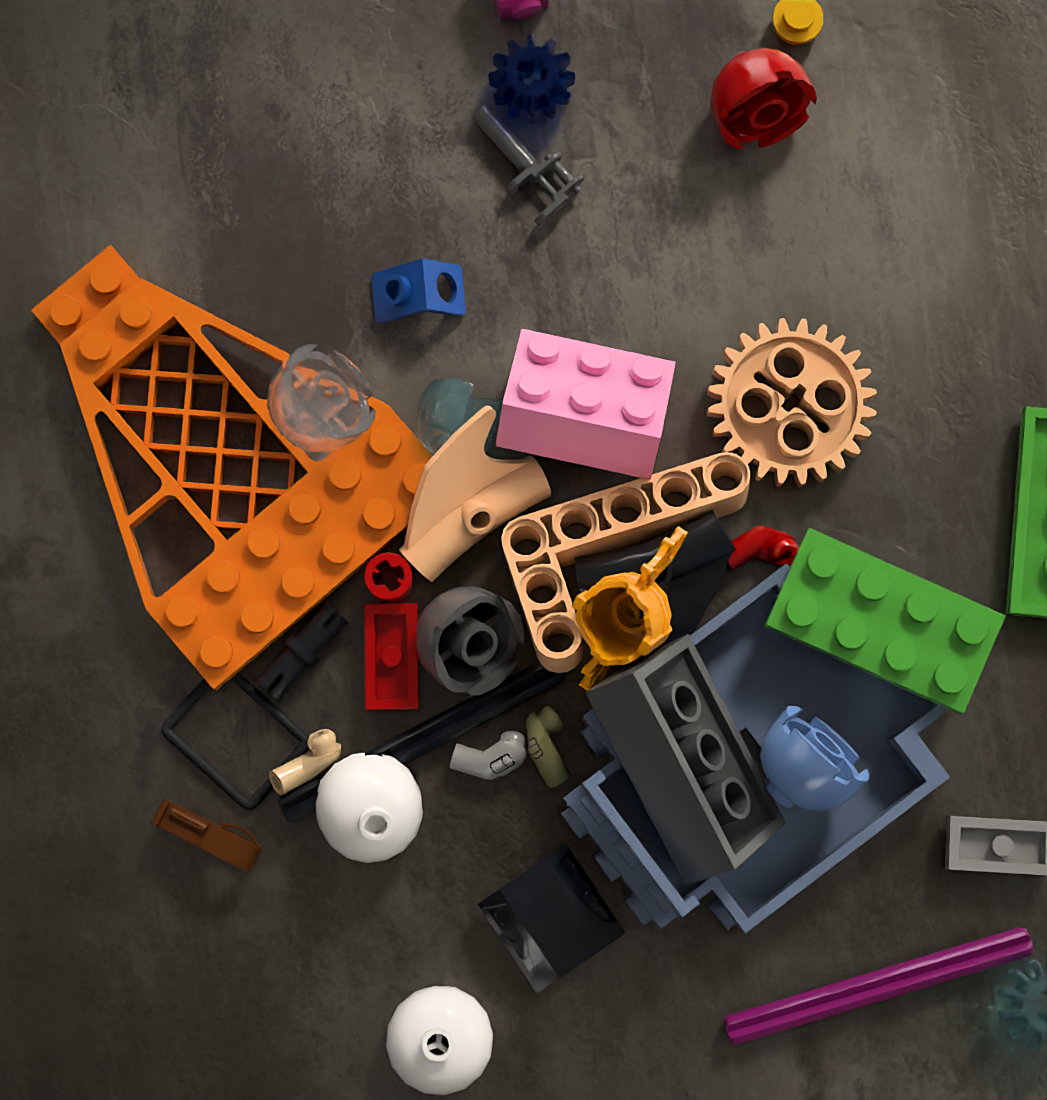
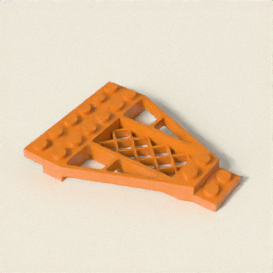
[31,245,433,691]

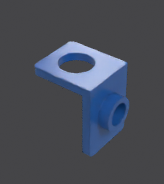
[372,258,466,324]

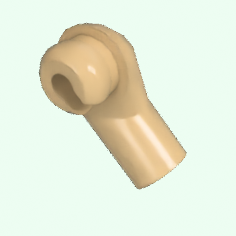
[269,729,342,795]

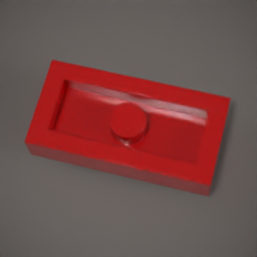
[364,603,419,711]

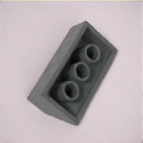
[586,634,786,885]

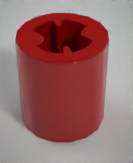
[364,552,414,604]

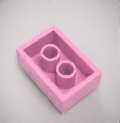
[495,329,676,480]

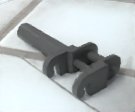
[472,105,584,227]

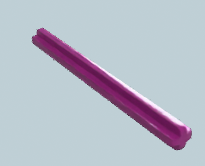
[724,927,1033,1045]

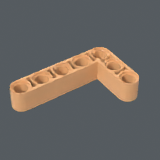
[501,452,750,673]

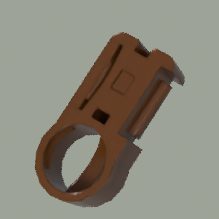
[151,799,263,872]

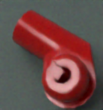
[726,525,798,572]

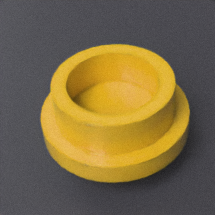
[772,0,824,45]

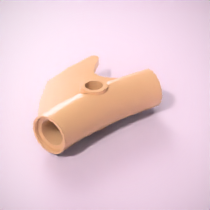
[399,405,551,582]

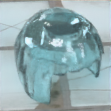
[416,378,502,454]

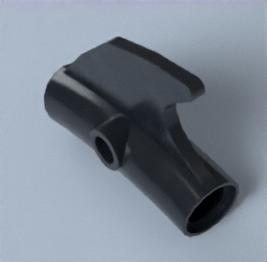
[575,510,736,672]

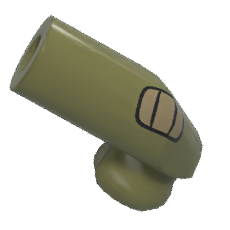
[525,706,571,788]

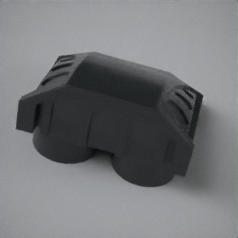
[477,844,625,993]

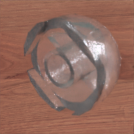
[267,344,375,453]

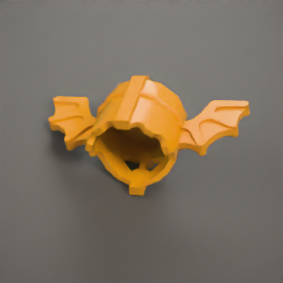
[571,526,688,691]

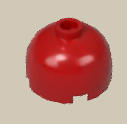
[710,48,817,149]

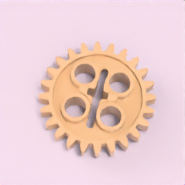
[706,318,877,488]

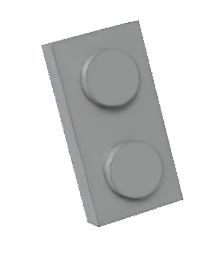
[945,816,1047,875]

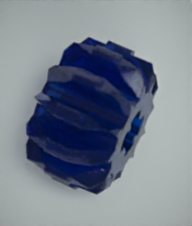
[488,33,575,124]

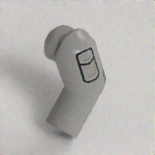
[449,730,527,781]

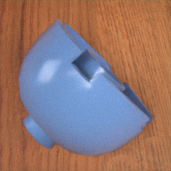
[760,706,869,812]

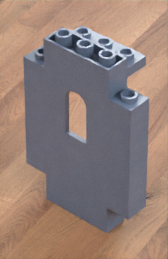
[561,564,950,933]

